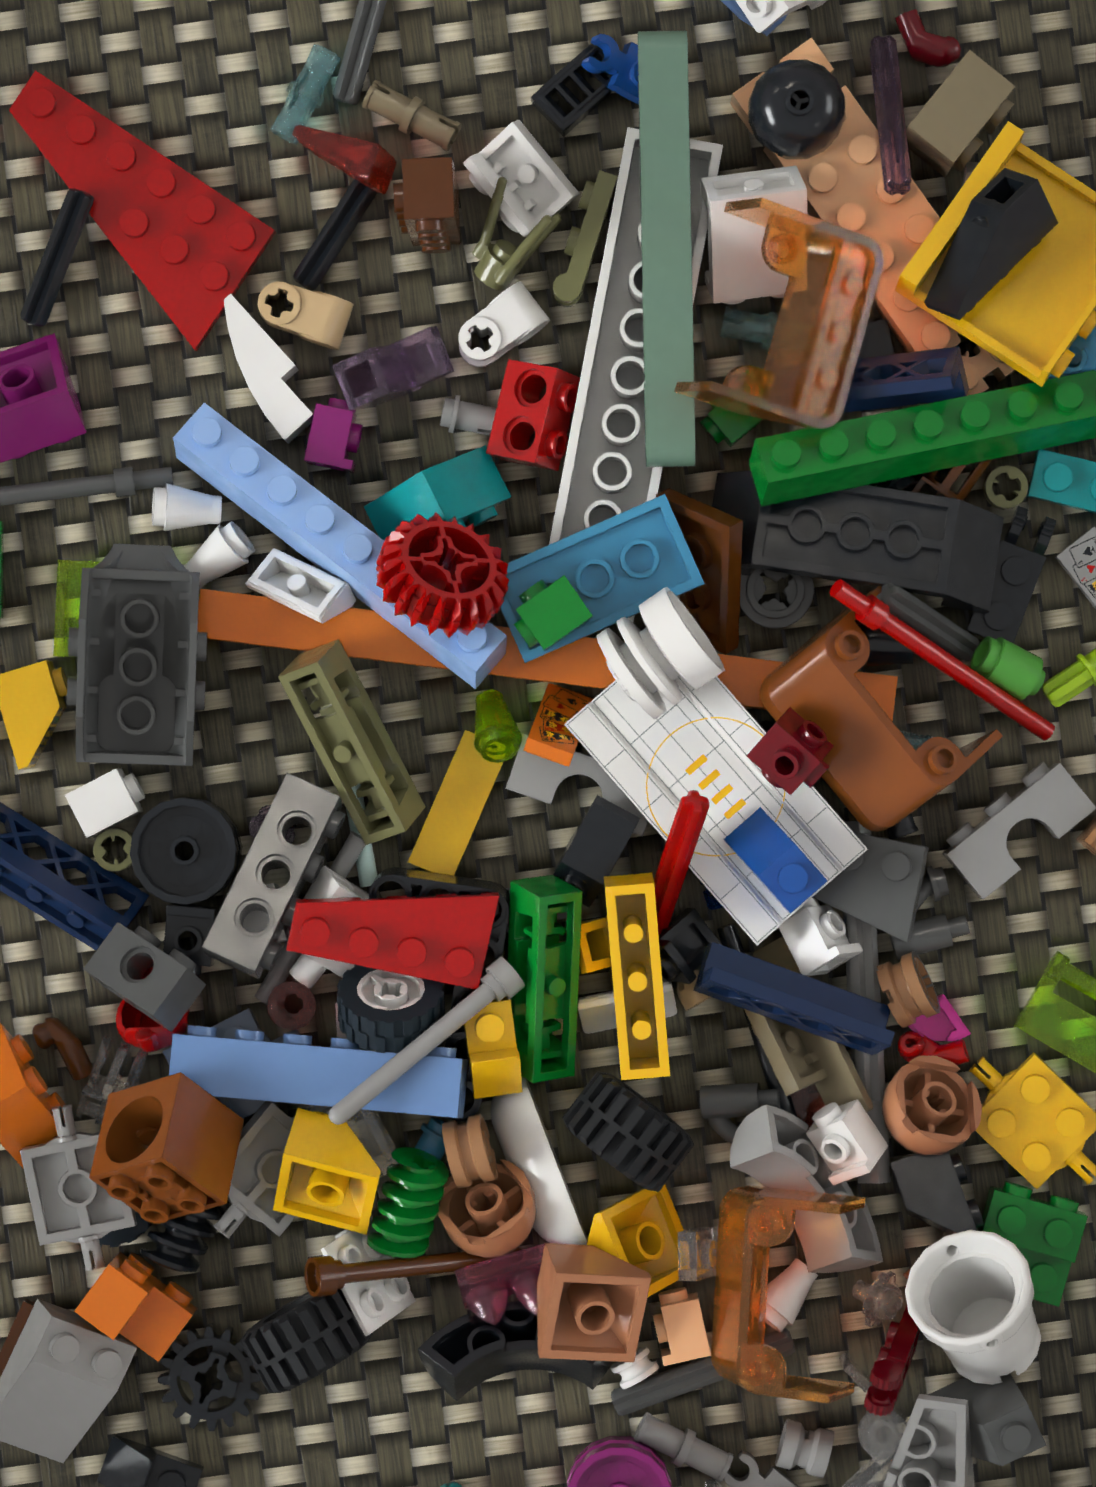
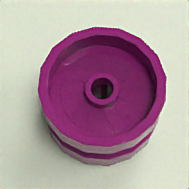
[567,1436,672,1487]

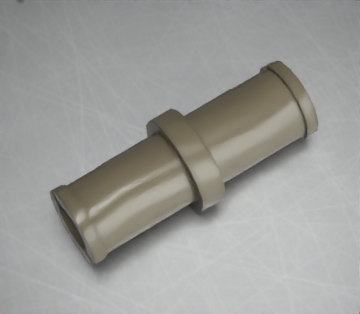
[362,79,462,151]

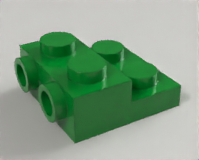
[978,1181,1088,1307]

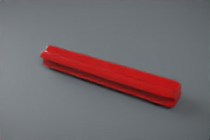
[654,790,710,935]

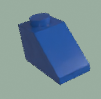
[723,807,828,914]

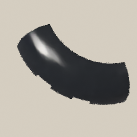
[418,1301,613,1401]

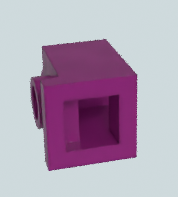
[304,398,363,474]

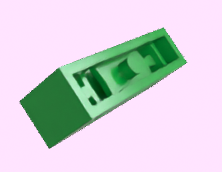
[507,875,583,1083]

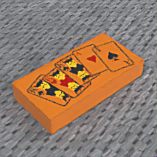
[524,683,593,767]

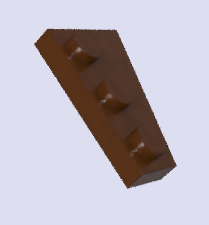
[656,488,743,654]

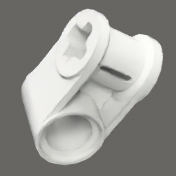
[458,281,550,367]

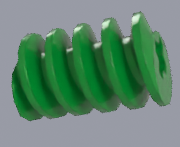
[367,1147,449,1258]

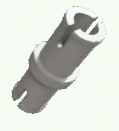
[634,1412,733,1482]

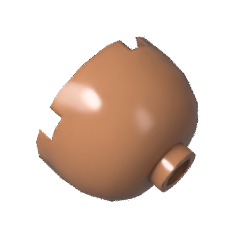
[882,1056,982,1155]
[438,1159,536,1258]

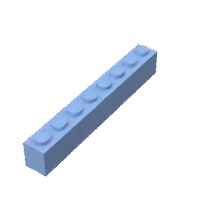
[173,403,507,689]

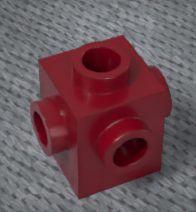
[746,707,834,795]

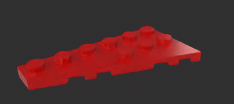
[9,70,276,352]

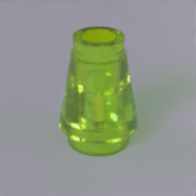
[474,690,522,763]

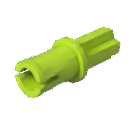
[1042,648,1096,707]

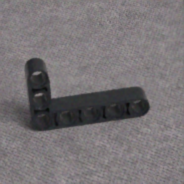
[369,867,510,1121]

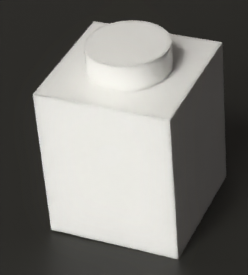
[65,768,145,838]

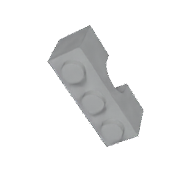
[505,734,648,837]
[942,761,1096,900]

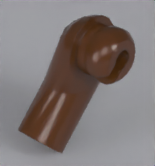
[32,1017,94,1081]

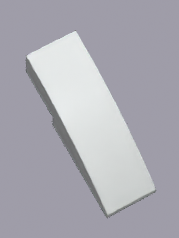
[224,293,314,444]

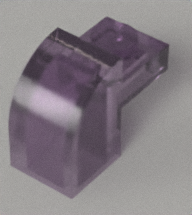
[332,326,454,411]

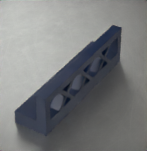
[760,347,969,420]
[0,802,149,951]
[693,942,895,1055]

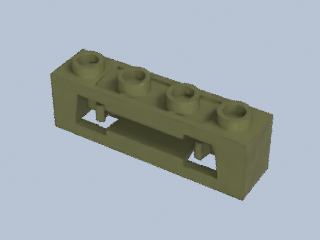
[278,639,426,845]

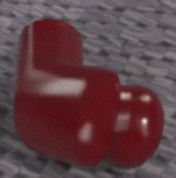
[895,9,961,68]

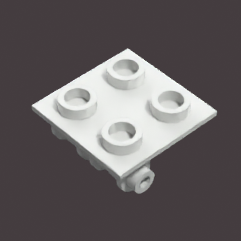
[321,1216,416,1336]

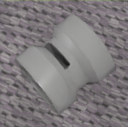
[775,1419,834,1478]

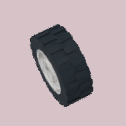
[337,965,445,1053]

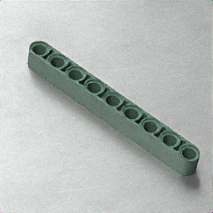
[638,30,695,467]

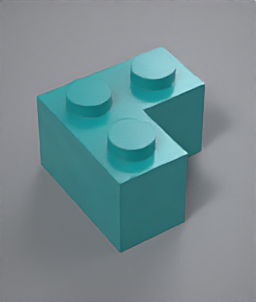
[364,445,511,541]

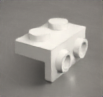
[463,120,580,237]

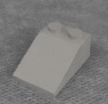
[0,1299,137,1463]

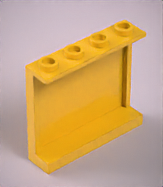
[895,121,1096,387]

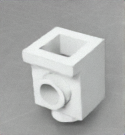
[778,897,863,976]
[806,1099,889,1185]

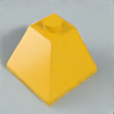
[273,1108,381,1235]
[587,1184,699,1298]

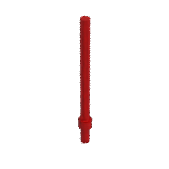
[830,579,1055,741]

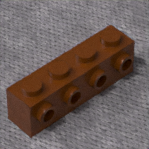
[393,157,461,254]

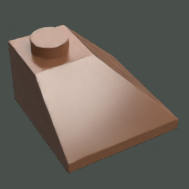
[537,1243,651,1363]

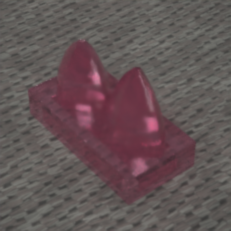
[454,1243,545,1325]

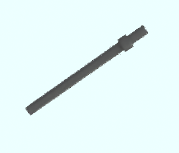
[0,467,173,506]

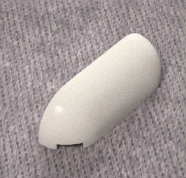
[491,1076,588,1245]

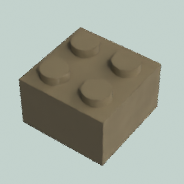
[900,50,1015,178]

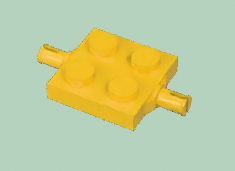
[969,1052,1096,1190]

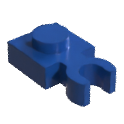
[581,34,639,105]

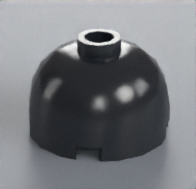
[748,59,846,159]

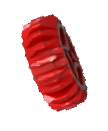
[376,512,509,638]

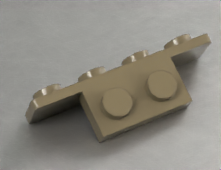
[744,937,874,1112]

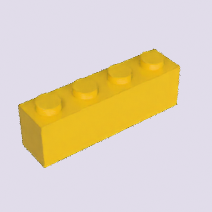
[604,872,670,1080]

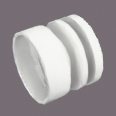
[596,587,725,719]

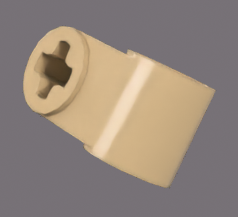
[257,281,354,350]

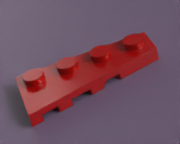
[286,892,499,989]

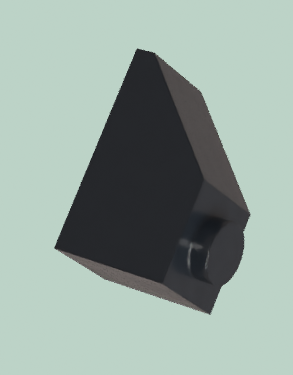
[552,795,640,908]

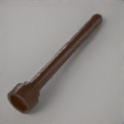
[305,1247,524,1297]

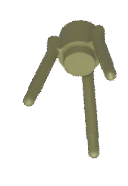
[472,177,562,291]

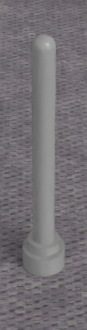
[329,956,525,1125]

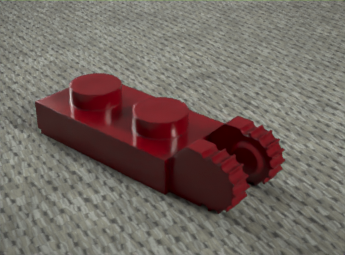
[864,1305,920,1417]

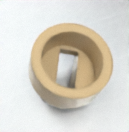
[677,970,710,1011]

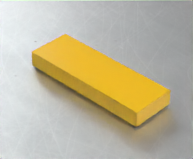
[408,730,509,876]

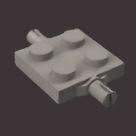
[213,1101,331,1239]
[20,1104,137,1271]

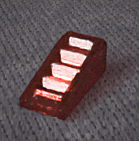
[292,125,397,194]

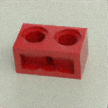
[486,359,580,471]

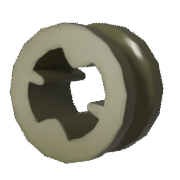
[983,465,1028,510]
[93,828,132,871]

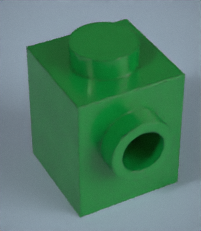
[514,575,593,651]

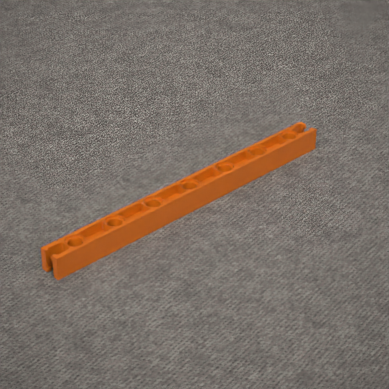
[198,589,898,721]

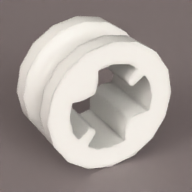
[610,1346,659,1389]

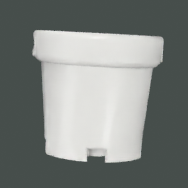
[905,1230,1041,1385]

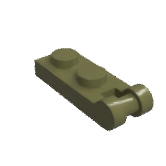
[553,170,618,307]

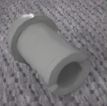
[440,395,496,436]

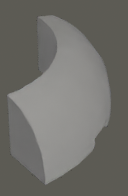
[730,1104,883,1273]

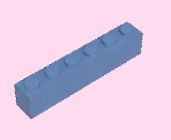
[169,1025,469,1118]

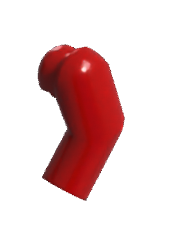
[898,1031,970,1065]

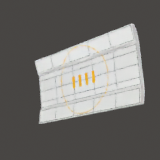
[564,675,868,946]

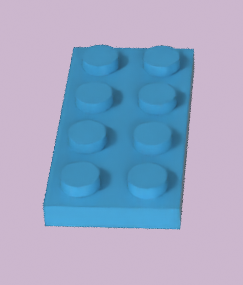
[501,494,705,663]

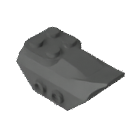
[67,544,207,766]

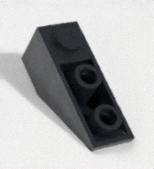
[924,168,1058,320]

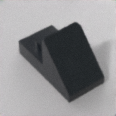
[97,1434,204,1487]

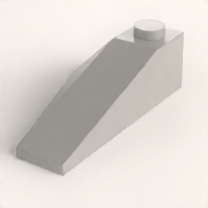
[882,1394,975,1487]

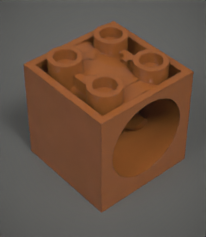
[89,1072,244,1224]

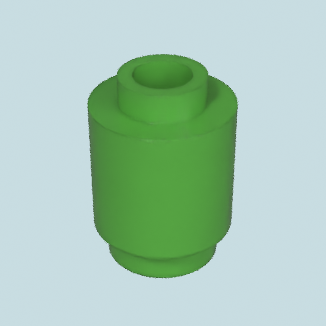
[970,636,1046,701]

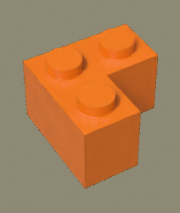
[0,1023,66,1169]
[74,1252,198,1362]

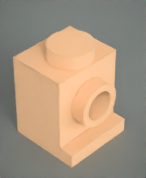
[653,1287,711,1366]

